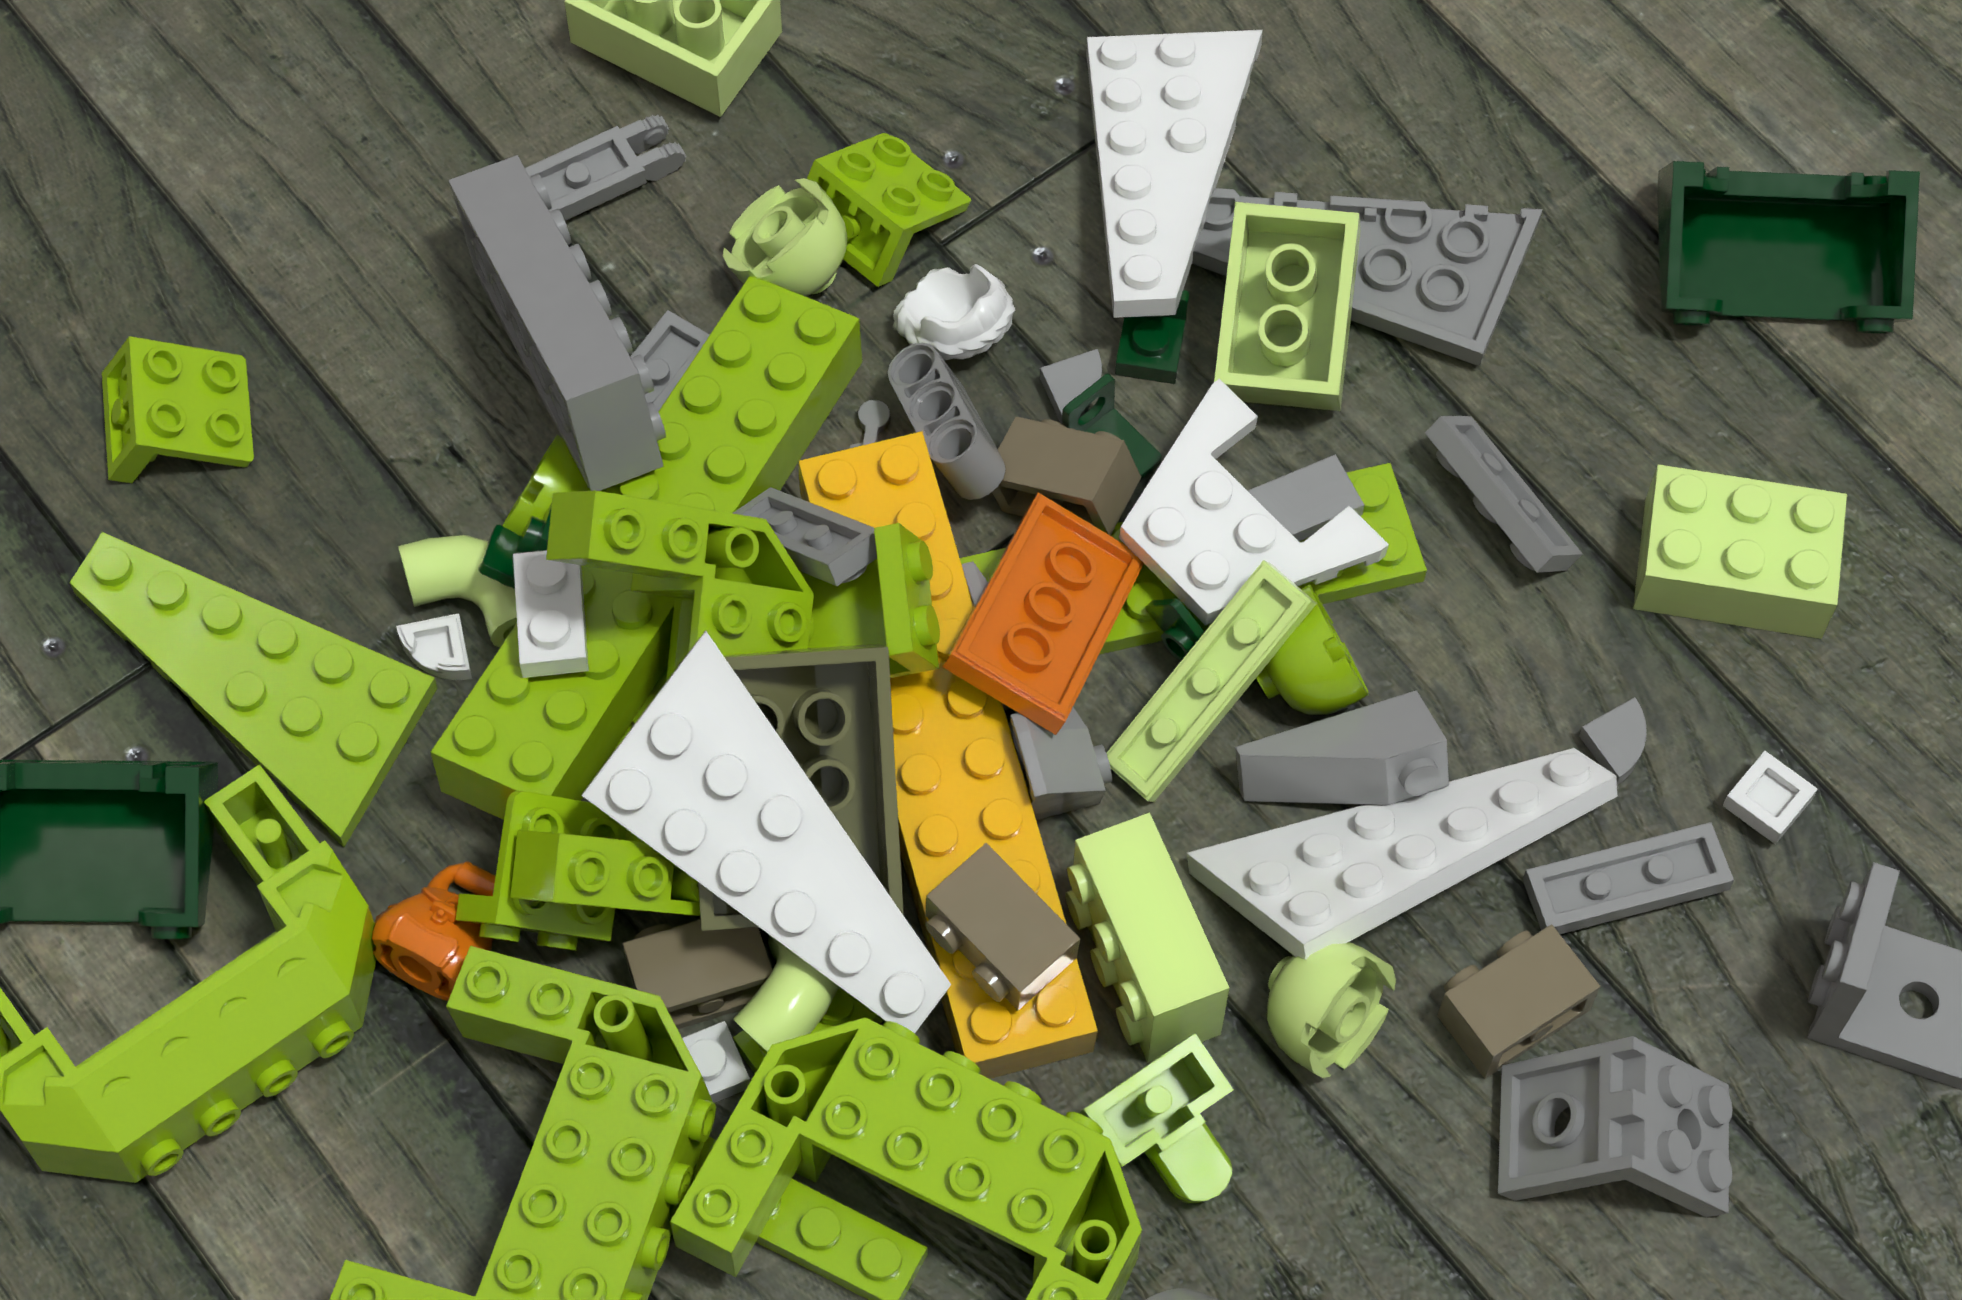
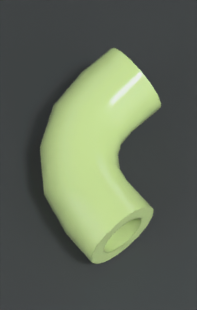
[398,535,517,647]
[734,935,839,1052]

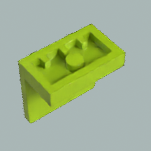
[807,133,971,287]
[102,336,254,483]

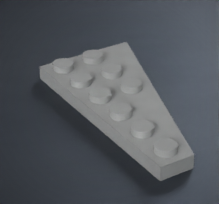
[1192,188,1543,366]

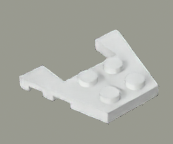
[1119,379,1389,625]

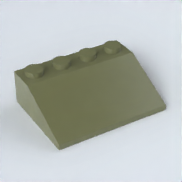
[698,644,904,931]

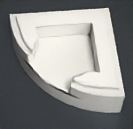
[396,613,472,680]

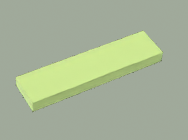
[1106,560,1317,802]

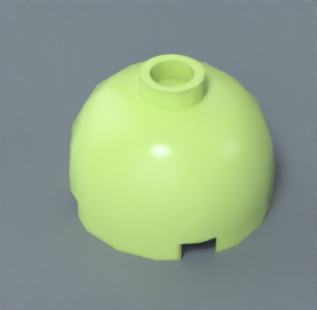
[723,178,847,297]
[1267,942,1396,1078]

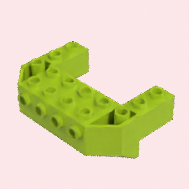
[511,490,814,916]
[0,764,377,1183]
[329,946,716,1300]
[670,1017,1142,1300]

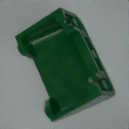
[1657,161,1920,334]
[0,759,218,939]

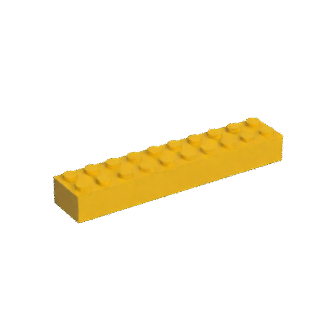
[798,431,1098,1079]

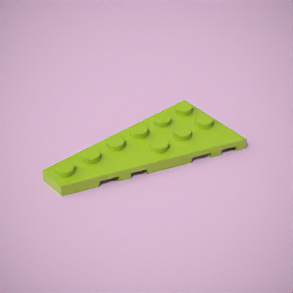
[70,532,438,847]

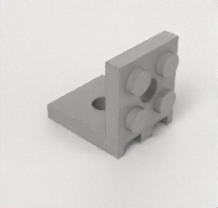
[1807,862,1962,1090]
[1498,1036,1732,1217]

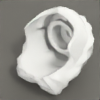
[893,264,1015,360]

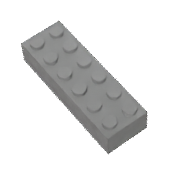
[448,155,666,491]

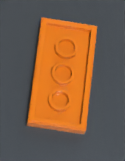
[943,493,1144,735]

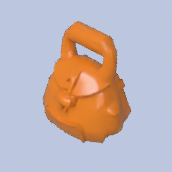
[372,861,496,1001]

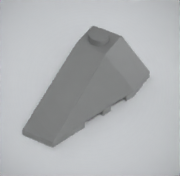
[961,561,1112,820]

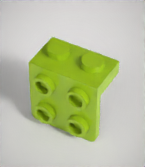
[800,523,940,678]
[455,791,627,951]

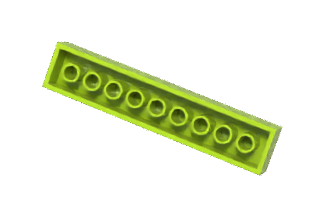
[431,276,862,820]

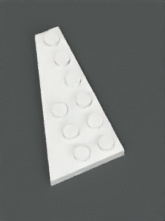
[1086,30,1263,318]
[582,630,951,1033]
[1186,748,1618,960]

